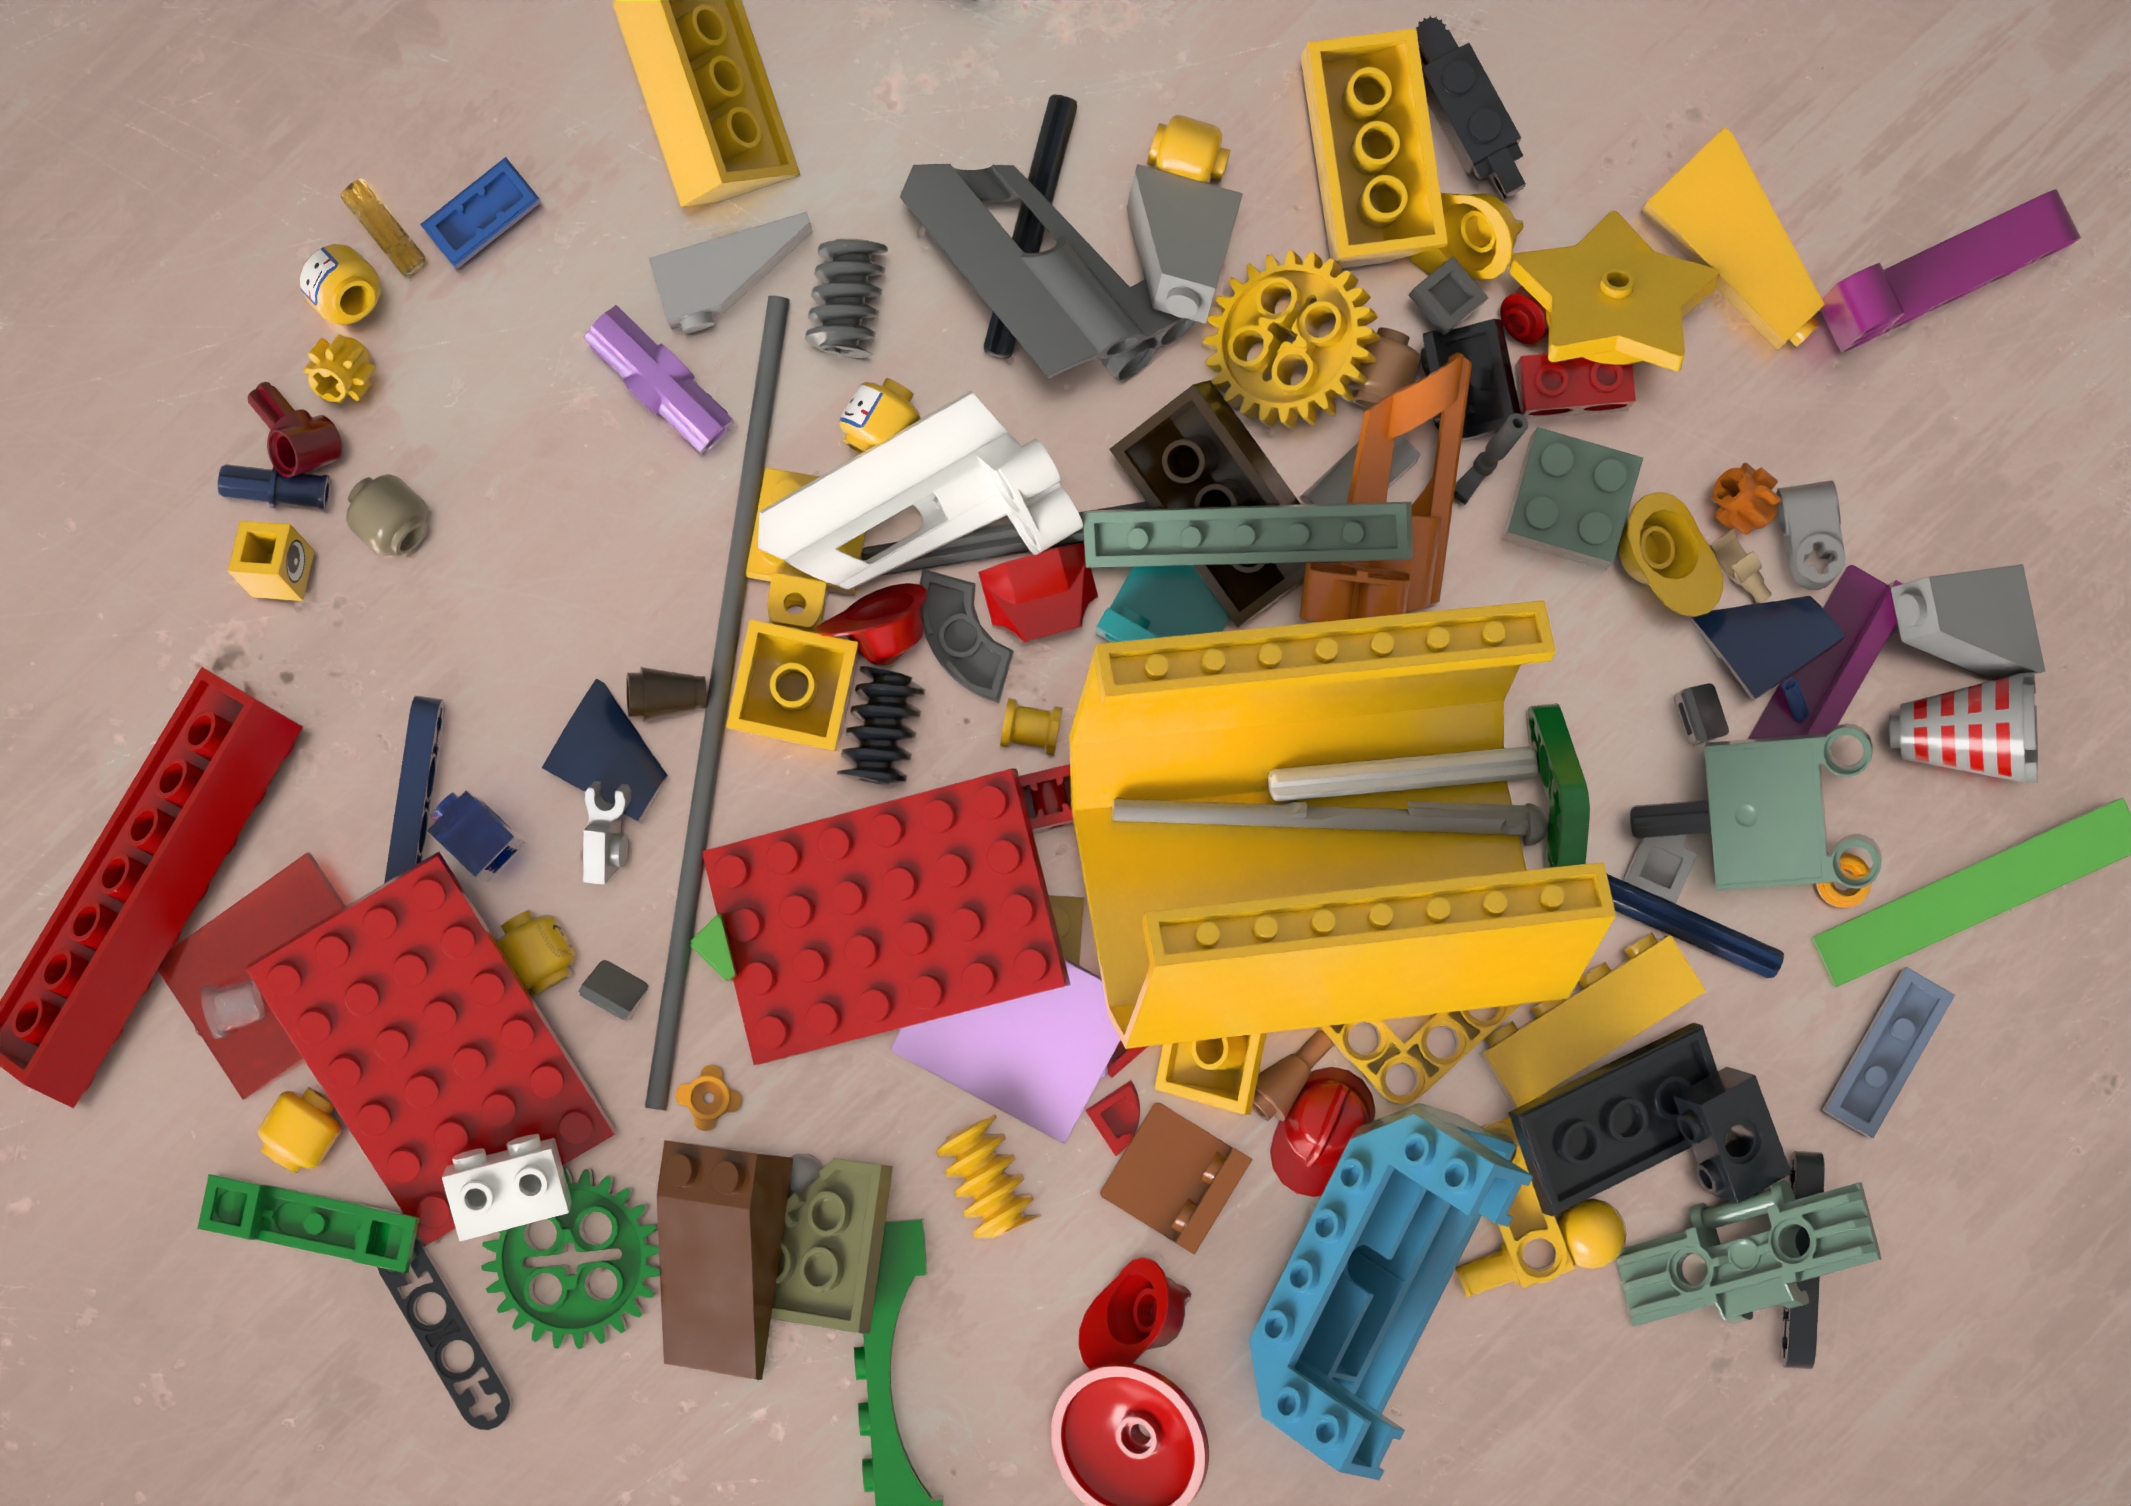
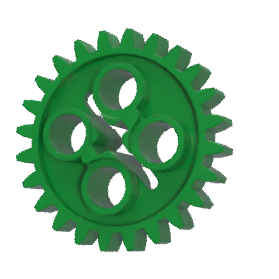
[481,1168,661,1349]

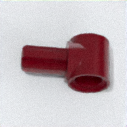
[247,382,342,478]

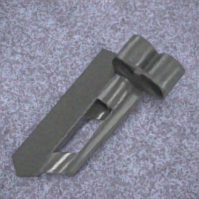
[900,164,1195,382]

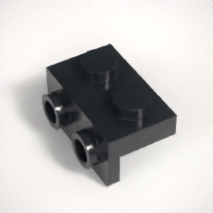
[1420,319,1521,442]

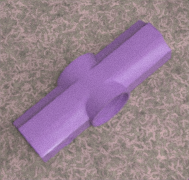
[583,305,734,454]

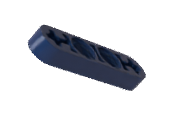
[384,695,444,883]

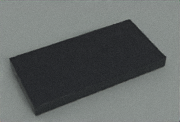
[1508,1023,1718,1217]

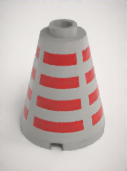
[1889,672,2038,783]

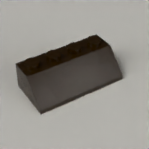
[1109,380,1306,627]

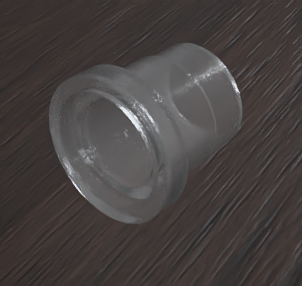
[201,979,265,1040]

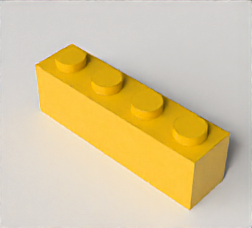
[1478,932,1706,1109]

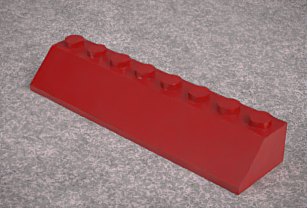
[0,667,303,1109]

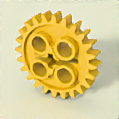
[1203,250,1380,429]

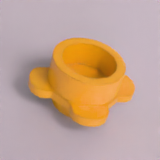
[676,1065,742,1131]

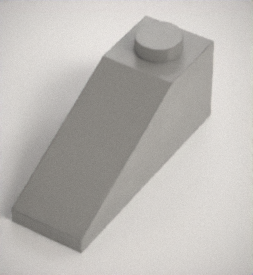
[649,212,813,333]

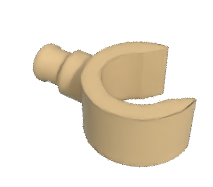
[1710,529,1772,603]

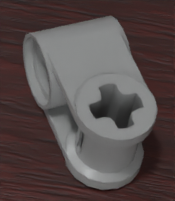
[1776,480,1845,590]

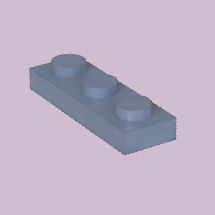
[1822,967,1955,1139]

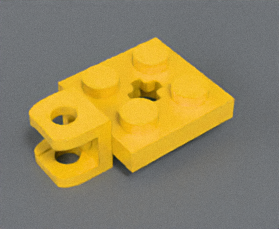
[746,467,866,634]

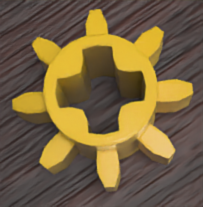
[303,334,376,404]

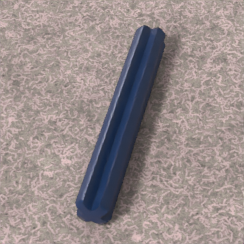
[1606,873,1784,978]

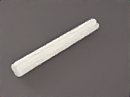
[1268,746,1538,802]

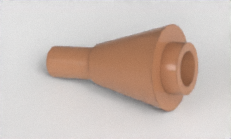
[1252,1031,1334,1121]

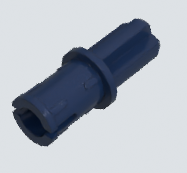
[217,464,330,510]

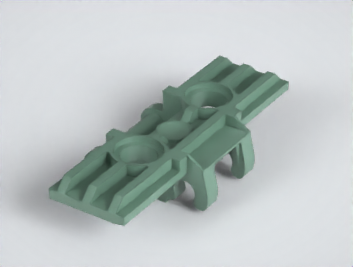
[1616,1180,1882,1326]

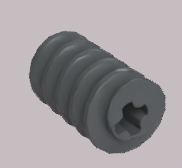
[805,239,888,358]

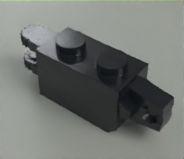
[1416,16,1526,200]

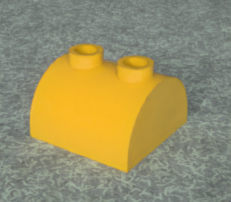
[726,619,859,751]

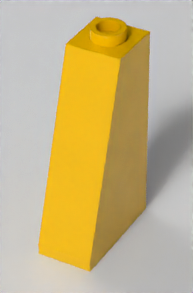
[1640,127,1825,351]

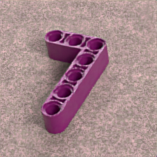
[1820,189,2081,353]

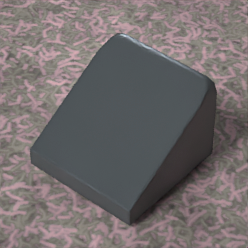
[1674,683,1729,746]
[578,960,649,1021]

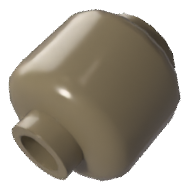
[346,474,429,556]

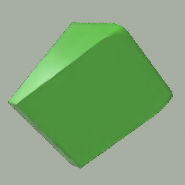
[690,913,737,982]

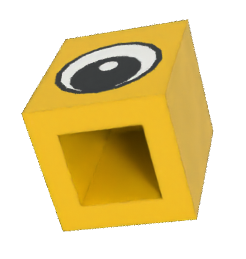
[228,521,315,601]

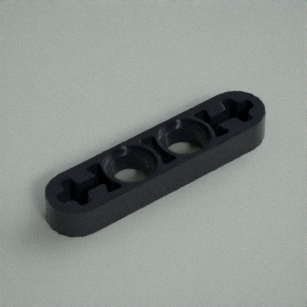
[1781,1151,1825,1369]
[377,1238,513,1430]

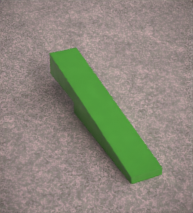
[1811,798,2131,987]

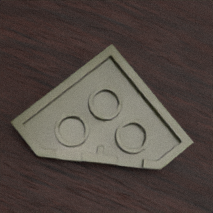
[771,1158,893,1334]

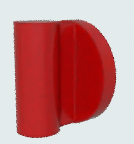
[1500,286,1549,344]

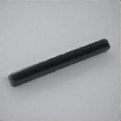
[983,94,1077,358]

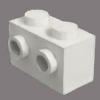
[442,1134,572,1241]

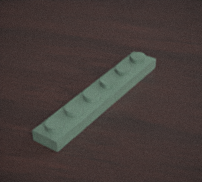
[1083,501,1414,568]

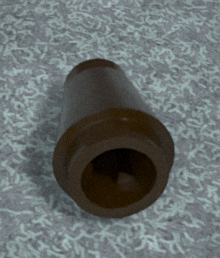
[626,667,707,722]

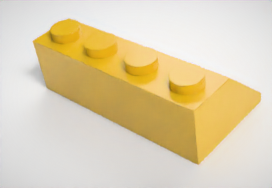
[612,0,800,207]
[1301,28,1448,268]

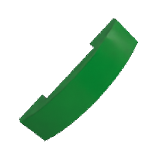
[197,1174,420,1273]

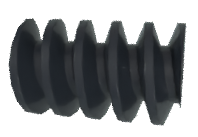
[837,666,926,785]

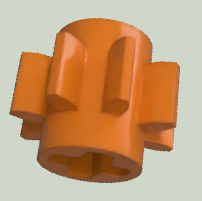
[1711,462,1781,535]

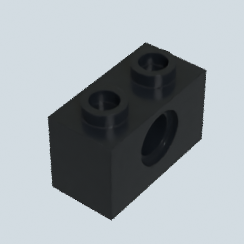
[1673,1067,1792,1204]

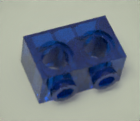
[427,790,526,882]

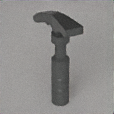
[1454,413,1528,505]

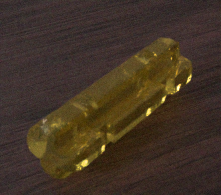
[340,179,426,276]

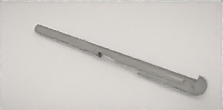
[1112,799,1548,846]

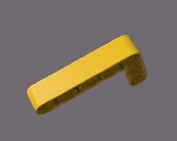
[1318,1004,1522,1104]

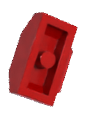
[978,543,1098,642]

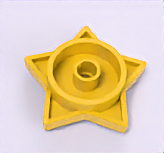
[1509,211,1719,372]

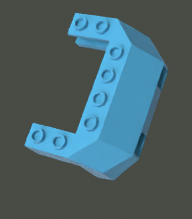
[1249,1103,1533,1480]

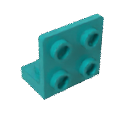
[1096,565,1230,642]

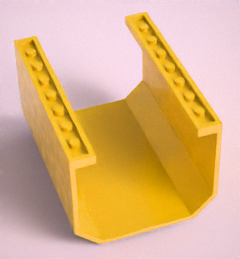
[1069,600,1616,1049]

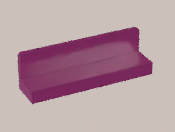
[1748,565,1903,739]

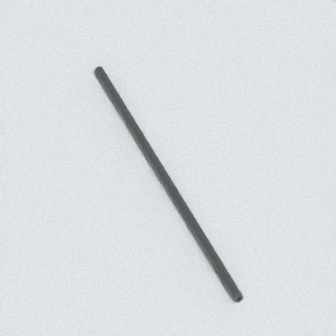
[645,296,790,1111]

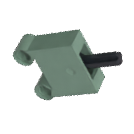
[1630,723,1882,891]

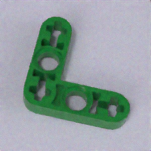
[1527,703,1590,868]

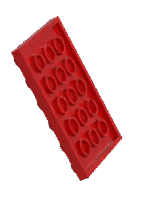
[702,768,1071,1065]
[246,851,615,1246]

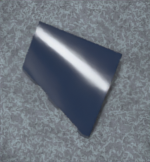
[1690,596,1845,701]
[542,679,668,824]

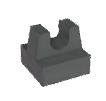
[1408,257,1489,336]

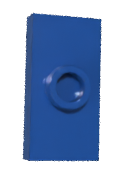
[420,157,541,270]

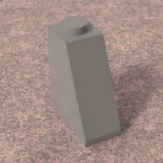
[1127,164,1243,324]
[1891,564,2046,680]

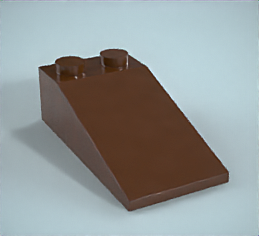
[657,1140,793,1380]

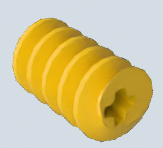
[936,1114,1041,1239]

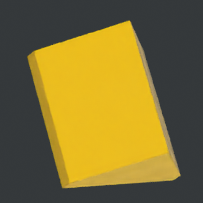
[1154,1033,1267,1115]

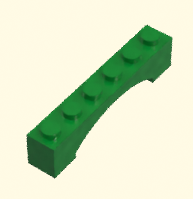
[854,1218,944,1506]

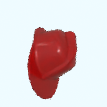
[816,583,927,666]
[1270,1067,1376,1197]
[1078,1257,1192,1369]

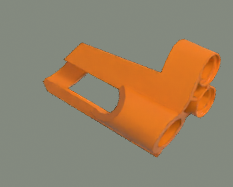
[1299,352,1472,622]

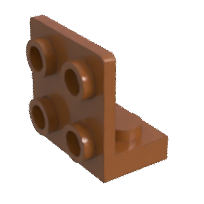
[1100,1103,1253,1255]

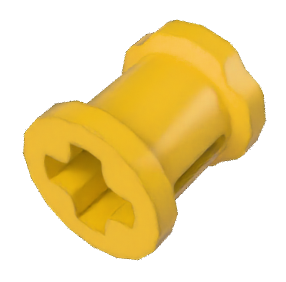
[1000,698,1063,756]

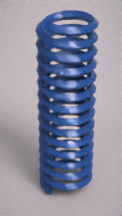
[1782,678,1809,722]

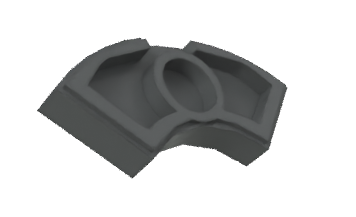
[920,569,1014,705]

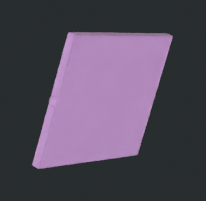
[890,958,1121,1144]

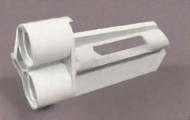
[758,391,1083,590]

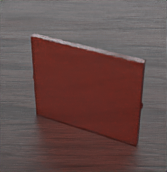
[157,852,346,1100]

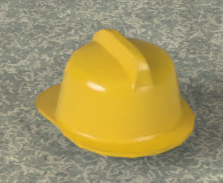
[1408,193,1524,280]
[1618,492,1723,617]

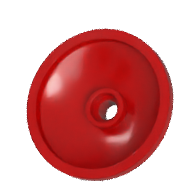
[1051,1363,1209,1506]

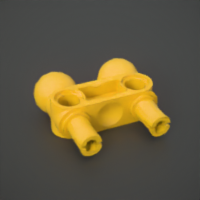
[1456,1096,1627,1298]

